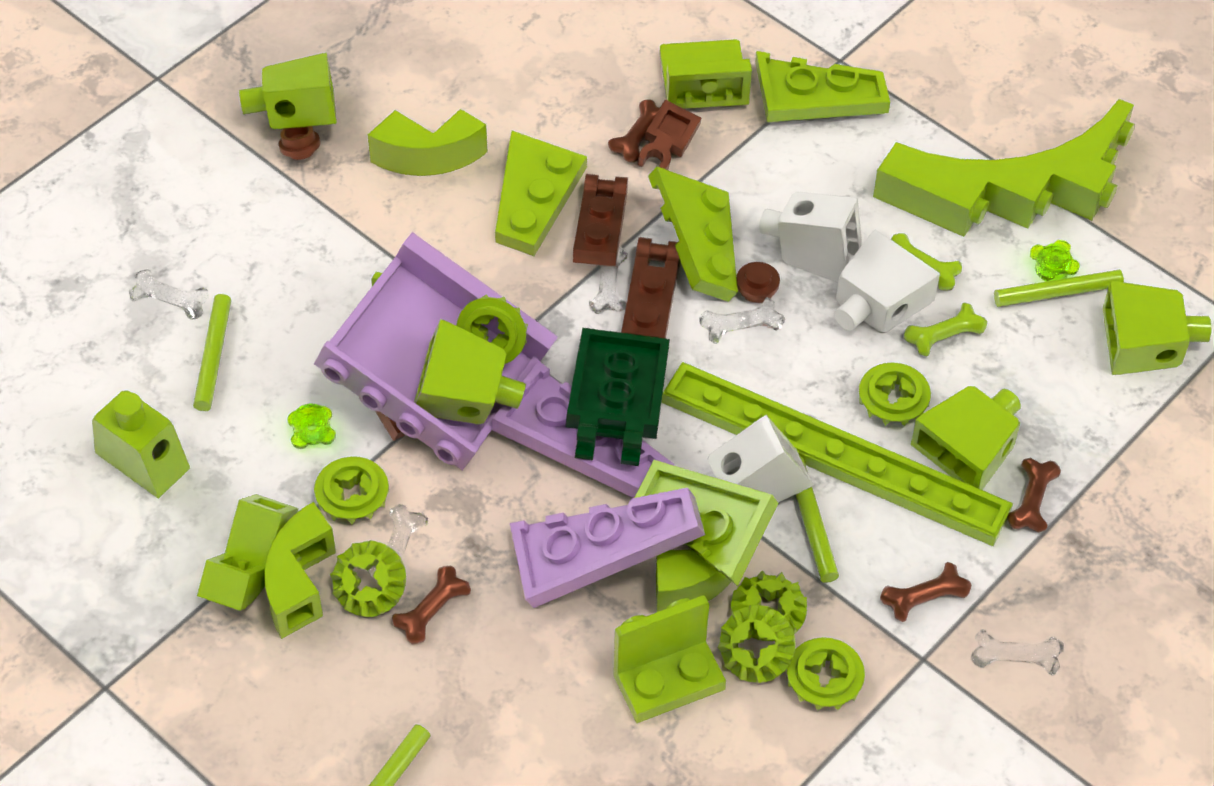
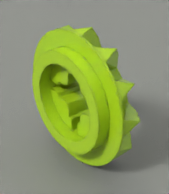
[456,294,528,364]
[859,362,931,426]
[314,456,389,525]
[330,540,406,617]
[731,570,807,642]
[717,605,796,683]
[787,637,865,711]

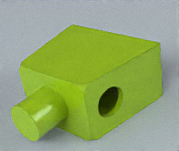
[239,53,337,129]
[1102,281,1211,375]
[414,319,526,424]
[911,386,1021,490]
[92,390,190,499]

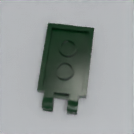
[565,327,670,466]

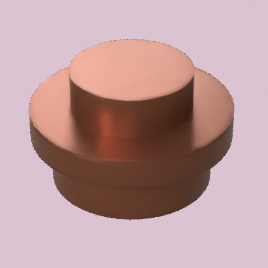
[278,126,321,160]
[736,262,780,303]

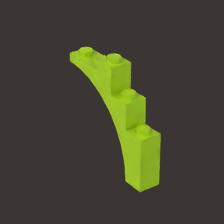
[873,99,1135,237]

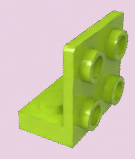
[660,39,752,109]
[613,595,726,724]

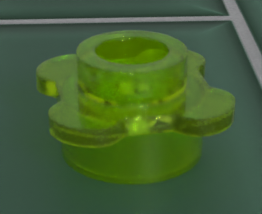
[1030,240,1080,281]
[287,403,336,449]

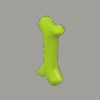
[891,233,962,290]
[904,303,987,357]

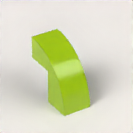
[367,109,488,176]
[197,494,299,611]
[264,502,336,639]
[656,550,731,612]

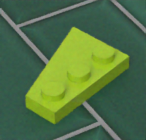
[755,51,890,122]
[495,130,587,256]
[648,166,738,302]
[634,460,779,586]

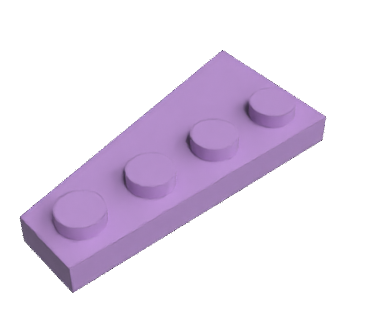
[492,361,674,498]
[510,488,705,608]

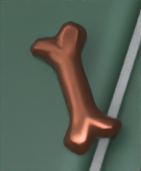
[608,99,660,162]
[1007,457,1061,532]
[880,562,972,622]
[392,565,471,644]

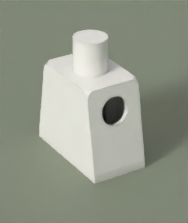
[759,191,862,282]
[834,229,940,333]
[708,415,814,502]

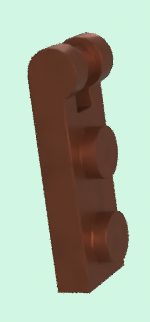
[573,174,628,267]
[621,237,680,339]

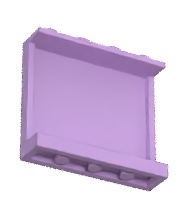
[314,232,558,471]

